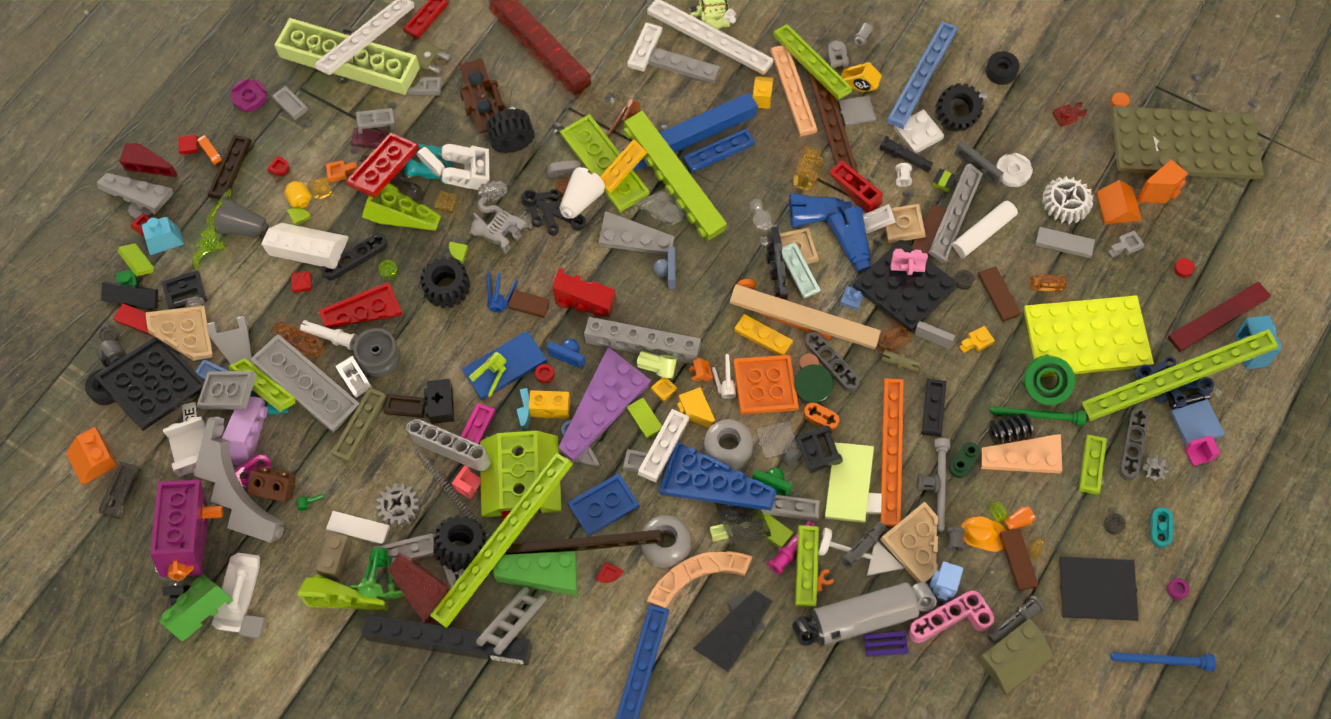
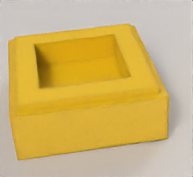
[651,377,678,403]

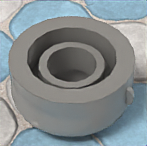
[704,419,753,470]
[641,515,691,569]

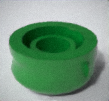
[1021,354,1077,405]

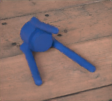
[487,273,518,313]

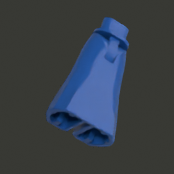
[789,193,852,228]
[827,206,871,273]

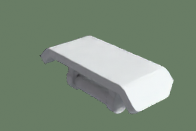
[212,553,260,632]

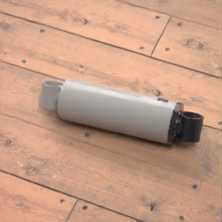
[792,582,937,647]

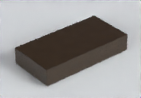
[384,394,426,418]

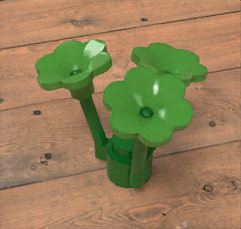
[350,547,406,600]

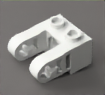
[442,144,489,191]

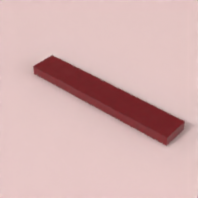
[1168,282,1271,353]

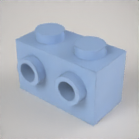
[930,561,963,603]

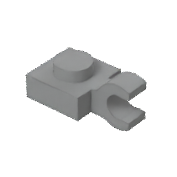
[1108,231,1144,258]

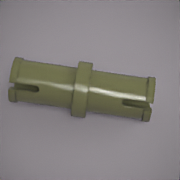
[881,349,922,373]

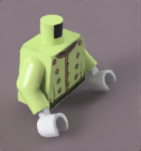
[690,0,736,30]

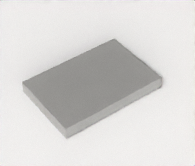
[196,371,257,410]

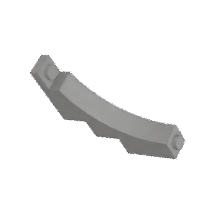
[193,416,284,543]

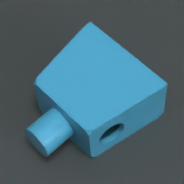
[142,217,184,255]

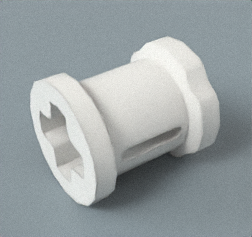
[895,163,912,187]

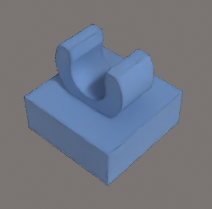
[840,286,864,311]

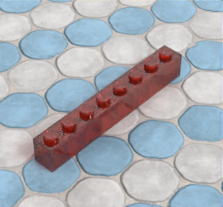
[489,0,591,96]

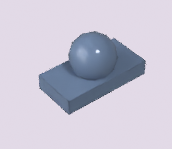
[653,247,676,289]

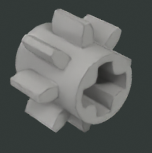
[1143,455,1170,482]

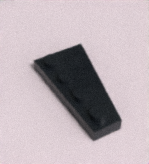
[693,590,773,672]

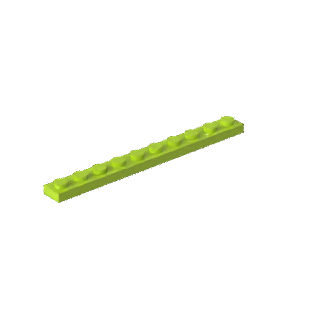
[1081,329,1278,421]
[430,453,573,628]

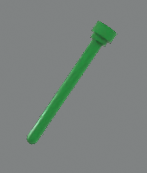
[989,407,1086,426]

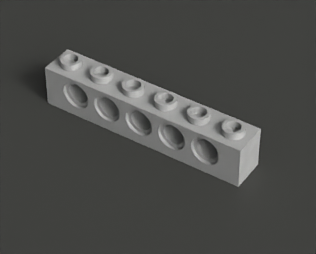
[584,317,701,365]

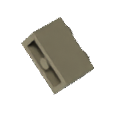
[315,532,353,581]

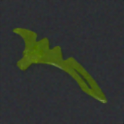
[192,189,231,269]

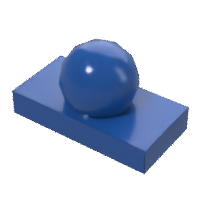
[547,338,586,369]

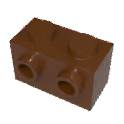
[247,465,296,502]

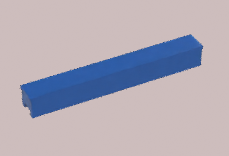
[622,92,758,171]

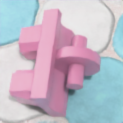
[890,249,928,275]

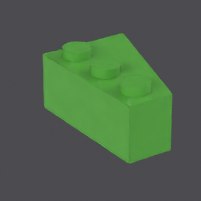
[159,574,233,642]

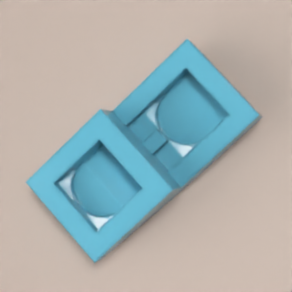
[517,388,531,431]

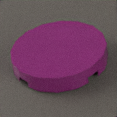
[231,79,267,112]

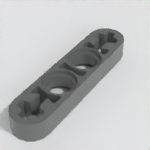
[805,332,860,392]
[1119,408,1149,481]

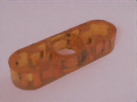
[273,322,324,357]

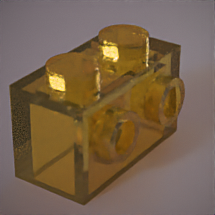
[793,145,824,191]

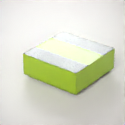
[932,168,957,193]

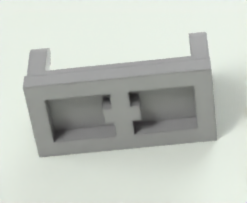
[356,108,395,134]

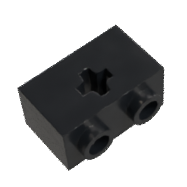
[424,379,455,424]

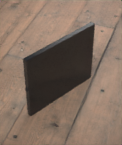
[1059,557,1139,621]

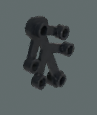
[521,189,586,236]

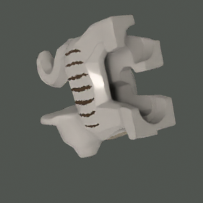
[470,197,527,254]

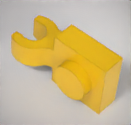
[959,326,995,353]

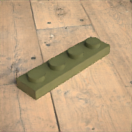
[332,387,387,463]

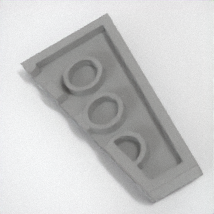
[97,173,173,214]
[599,211,674,255]

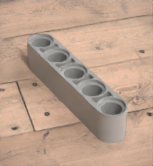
[406,419,491,471]

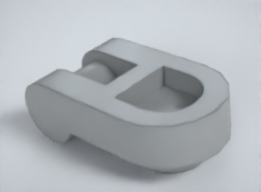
[828,41,849,69]

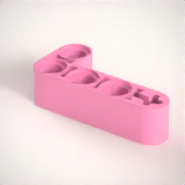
[908,591,994,643]

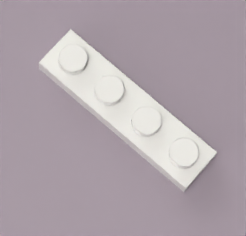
[638,409,690,482]

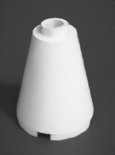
[560,167,605,219]

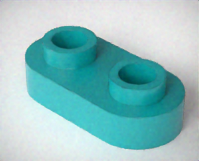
[1150,507,1173,548]

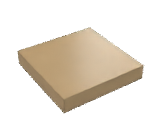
[885,204,925,243]
[780,227,819,269]

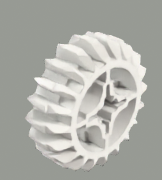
[1042,176,1093,224]

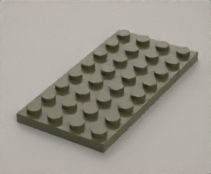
[1111,106,1264,180]

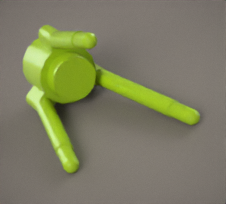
[469,352,507,397]

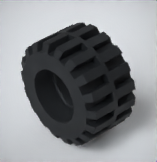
[935,83,984,132]
[486,109,535,153]
[420,256,470,308]
[433,515,486,571]

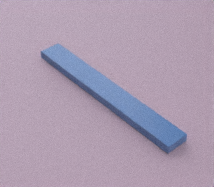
[887,21,958,129]

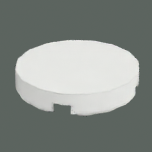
[996,153,1033,187]

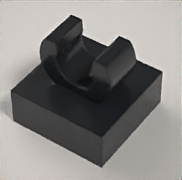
[163,585,190,605]

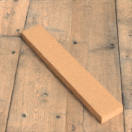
[770,45,817,137]

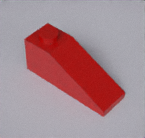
[829,161,883,213]

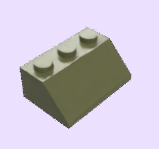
[978,618,1054,694]

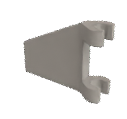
[207,316,252,364]

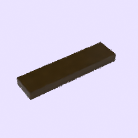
[208,135,252,200]

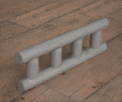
[476,586,547,655]

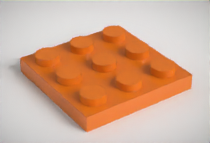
[733,355,799,415]

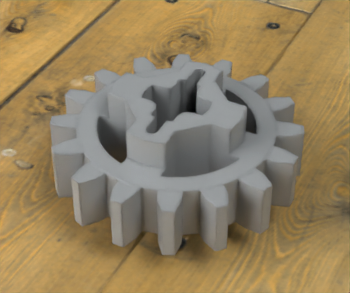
[376,483,420,527]

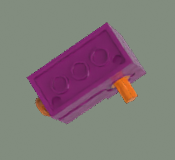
[150,480,223,580]

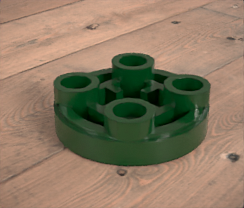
[794,364,833,403]

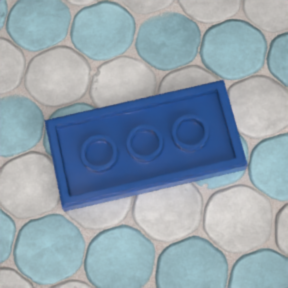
[462,331,547,400]

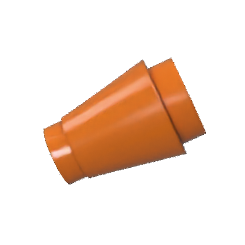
[1004,506,1036,530]

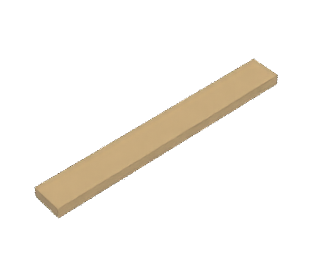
[729,284,881,350]

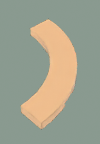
[647,551,752,609]

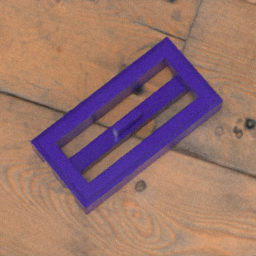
[864,632,909,657]

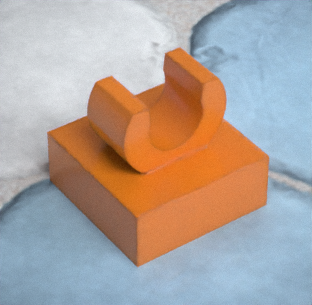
[689,358,713,382]

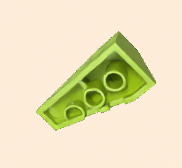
[362,183,441,231]
[297,575,388,611]

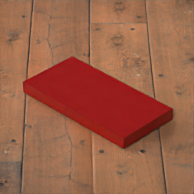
[346,133,420,198]

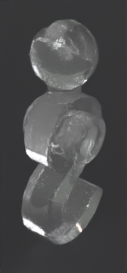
[749,198,781,246]

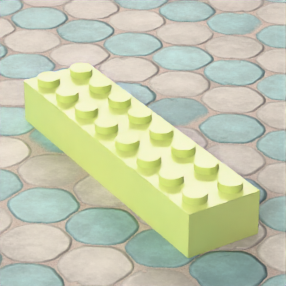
[275,18,420,95]

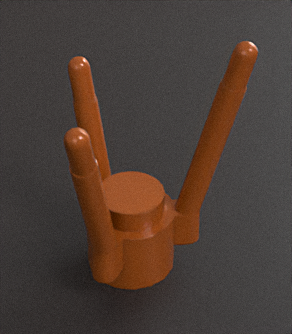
[607,99,641,136]

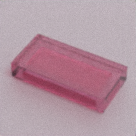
[350,128,389,149]

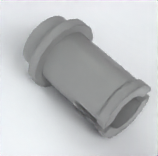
[854,24,872,46]

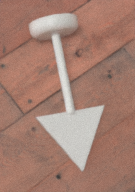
[818,527,904,576]

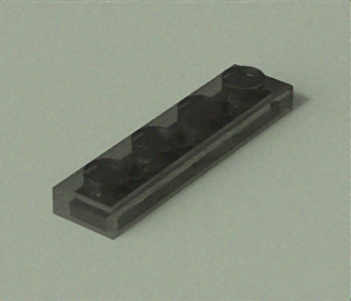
[360,155,426,200]

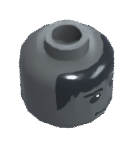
[97,340,126,367]

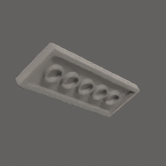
[250,334,360,433]

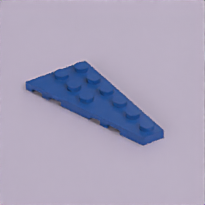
[658,441,777,511]

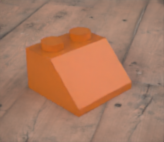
[1137,160,1188,203]
[66,426,118,485]

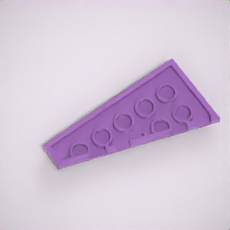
[558,347,651,462]

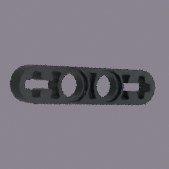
[322,233,388,280]

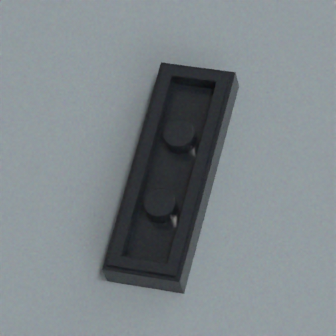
[101,282,158,309]
[921,378,947,437]

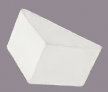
[335,356,372,398]

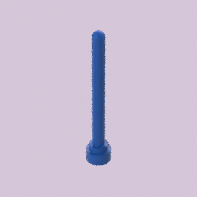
[1110,652,1216,671]

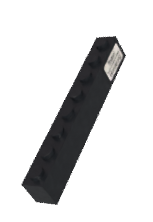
[363,615,532,666]

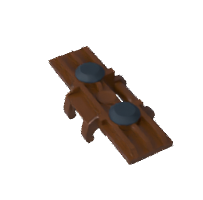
[459,58,505,133]

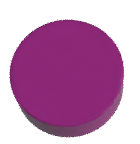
[1167,578,1189,600]

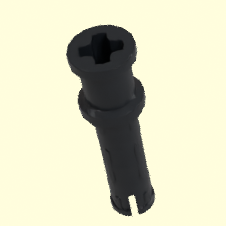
[879,136,933,173]

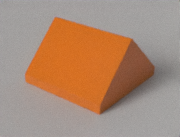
[1096,180,1142,225]

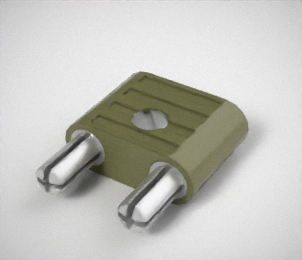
[413,41,451,74]

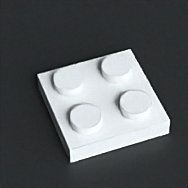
[893,109,944,154]

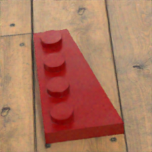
[318,282,403,328]

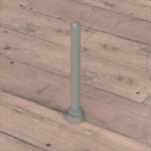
[934,438,950,532]

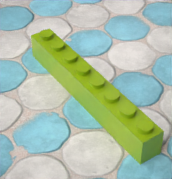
[623,110,727,242]

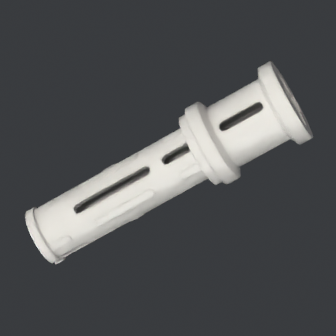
[300,320,358,350]

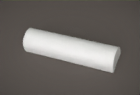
[951,201,1018,259]

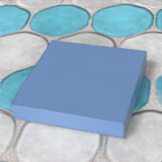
[1170,399,1225,446]

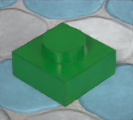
[116,270,139,287]

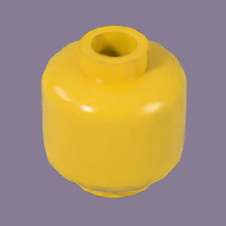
[284,181,312,208]

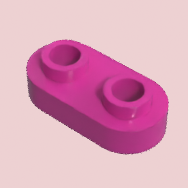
[235,453,271,486]

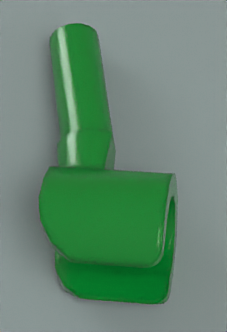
[297,493,324,511]

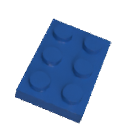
[568,473,640,537]

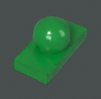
[752,467,792,496]

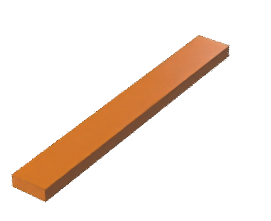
[880,378,904,528]

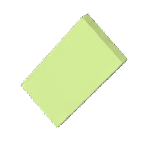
[825,442,874,523]

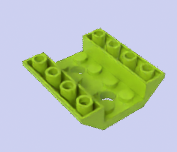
[480,431,562,517]

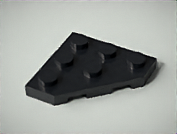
[765,226,788,300]

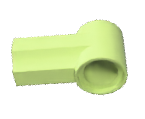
[637,351,677,378]

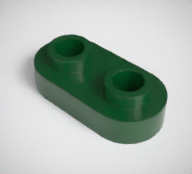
[949,442,981,478]

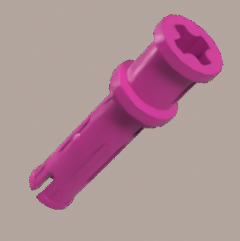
[767,521,816,575]

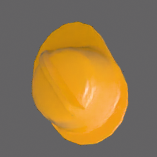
[961,516,1007,552]

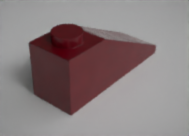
[119,143,177,177]

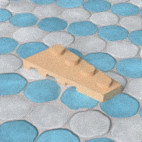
[981,434,1062,474]

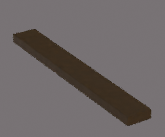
[503,529,664,555]

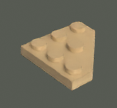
[146,306,212,360]
[880,502,938,583]

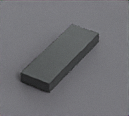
[955,141,1004,186]

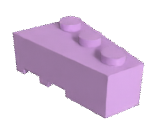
[222,396,268,466]

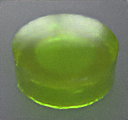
[378,260,398,279]
[990,501,1007,522]

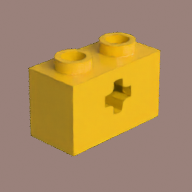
[529,390,571,419]

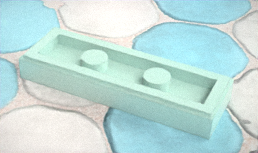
[782,242,821,300]

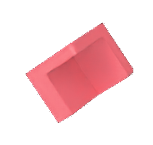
[452,465,481,500]

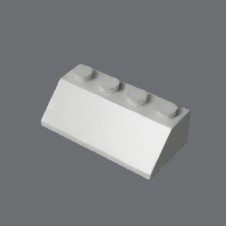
[261,223,348,269]

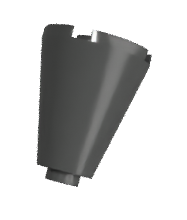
[214,198,269,236]

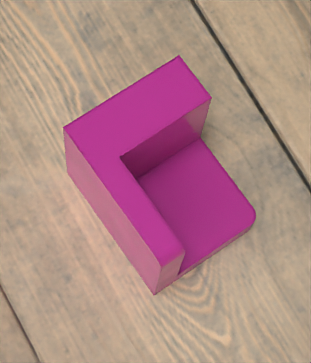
[1184,435,1220,466]

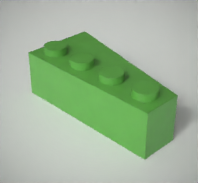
[494,551,578,598]

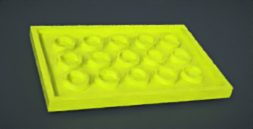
[1023,295,1154,377]

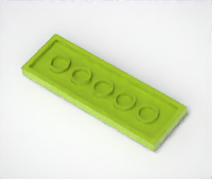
[560,114,650,213]

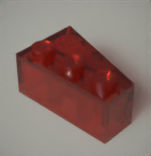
[387,553,452,623]

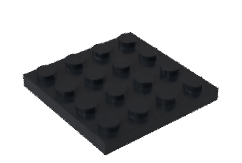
[853,240,959,333]
[94,337,205,431]

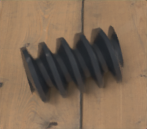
[989,413,1034,445]

